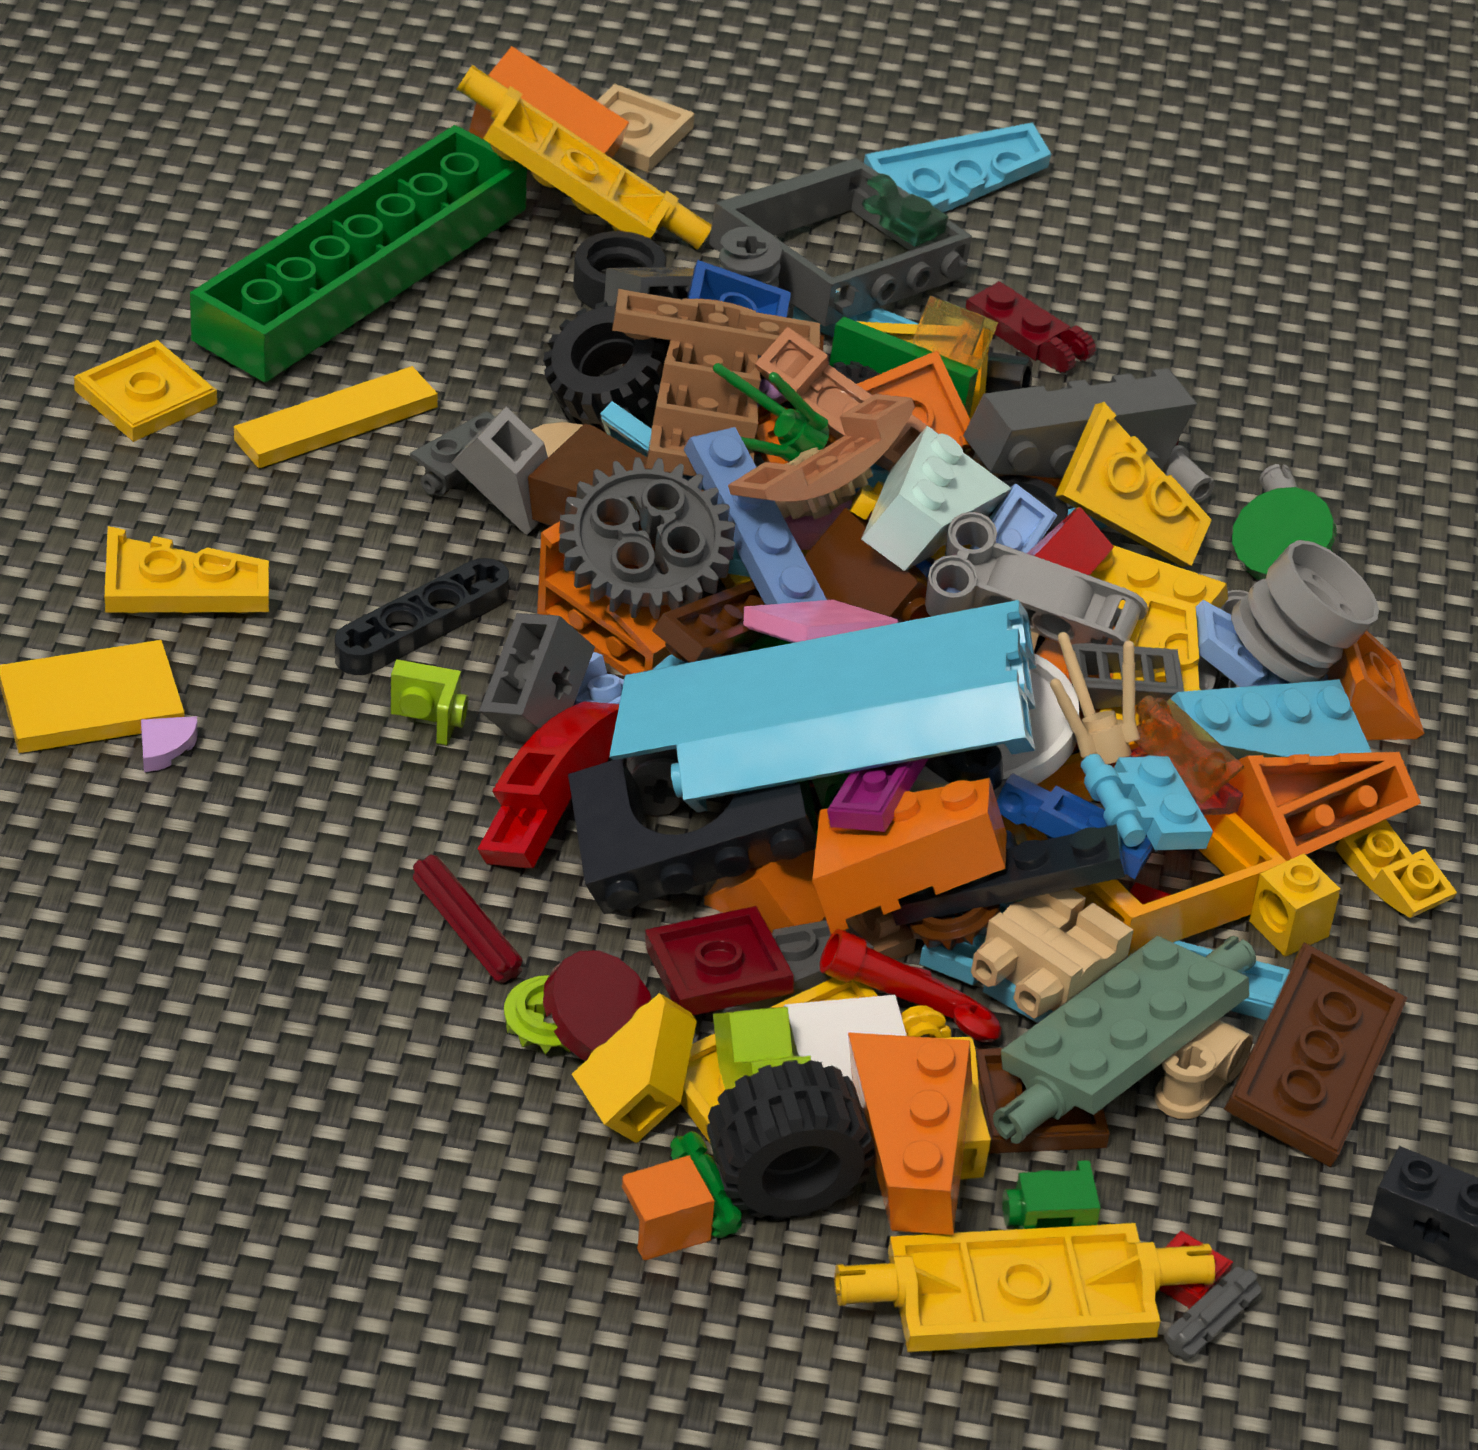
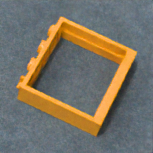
[996,741,1286,957]

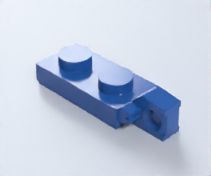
[997,773,1154,879]

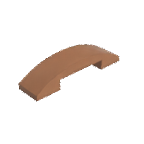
[755,327,939,472]
[728,394,915,502]

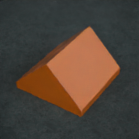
[1327,631,1425,740]
[704,812,826,933]

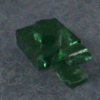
[862,174,949,247]

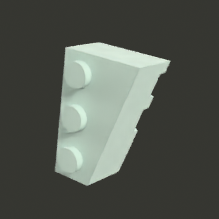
[861,426,1012,571]

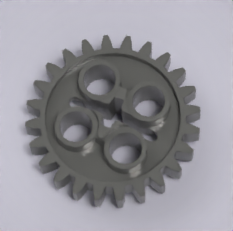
[559,457,735,619]

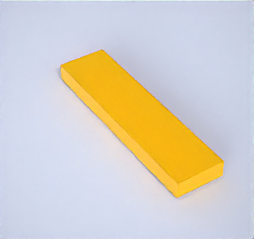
[234,366,438,469]

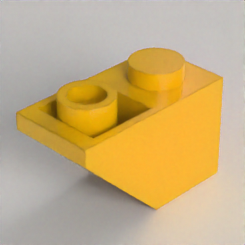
[572,993,697,1143]

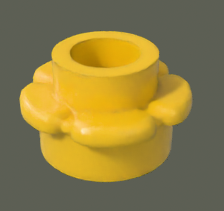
[901,1005,951,1038]

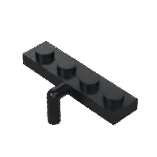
[892,824,1125,926]

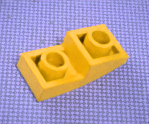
[1335,819,1457,918]

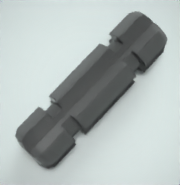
[1164,1267,1262,1360]

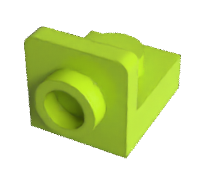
[391,659,469,746]

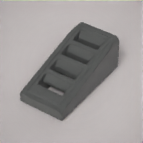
[1068,643,1184,711]

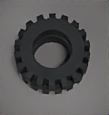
[543,301,670,433]
[706,1060,876,1220]

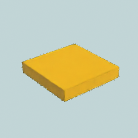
[74,340,217,442]

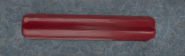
[413,854,523,983]

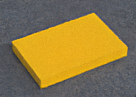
[0,640,185,753]

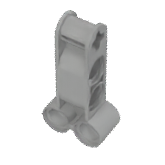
[925,512,1148,646]

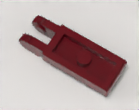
[965,281,1097,373]

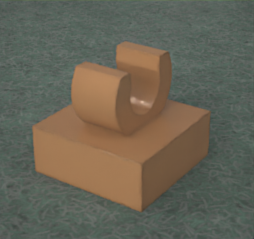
[846,906,916,960]

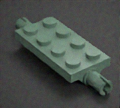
[993,936,1256,1144]

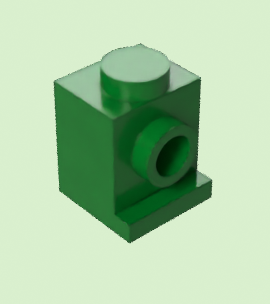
[1002,1160,1101,1230]

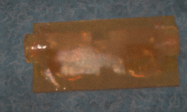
[1134,696,1244,804]

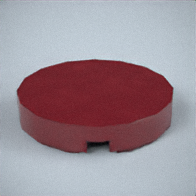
[543,950,652,1061]

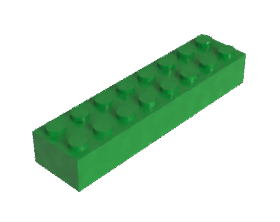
[190,125,527,383]

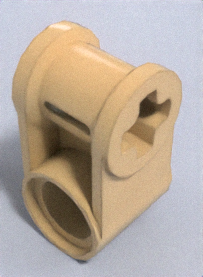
[1154,1019,1253,1119]

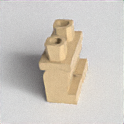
[971,889,1133,1019]

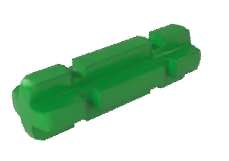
[670,1131,742,1239]

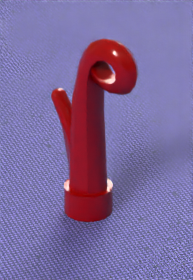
[819,929,1001,1043]

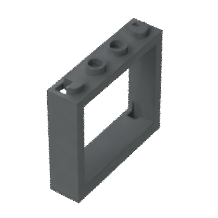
[709,158,972,327]

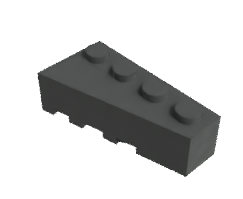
[963,368,1197,479]

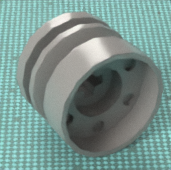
[1231,540,1379,683]

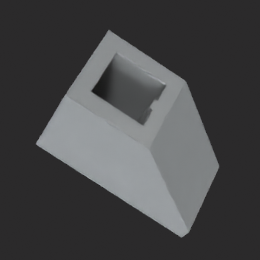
[451,406,548,535]

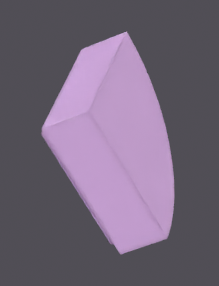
[141,716,198,772]

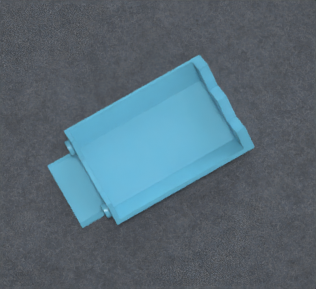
[609,600,1036,812]

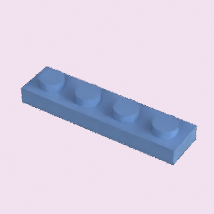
[684,427,827,605]

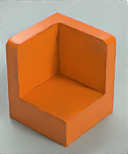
[622,1155,715,1260]

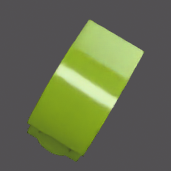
[713,1007,811,1090]

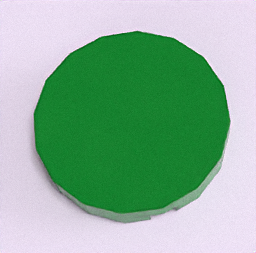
[1232,487,1337,580]

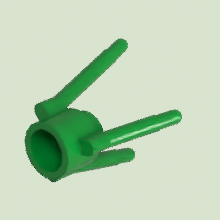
[713,363,829,462]

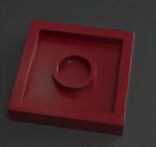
[645,906,794,1015]

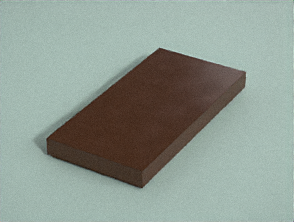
[1223,942,1408,1167]

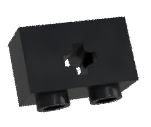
[1366,1146,1478,1280]

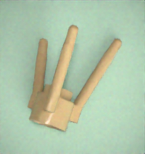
[1050,632,1140,765]

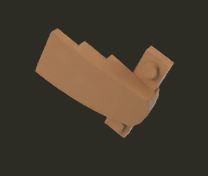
[612,289,820,476]

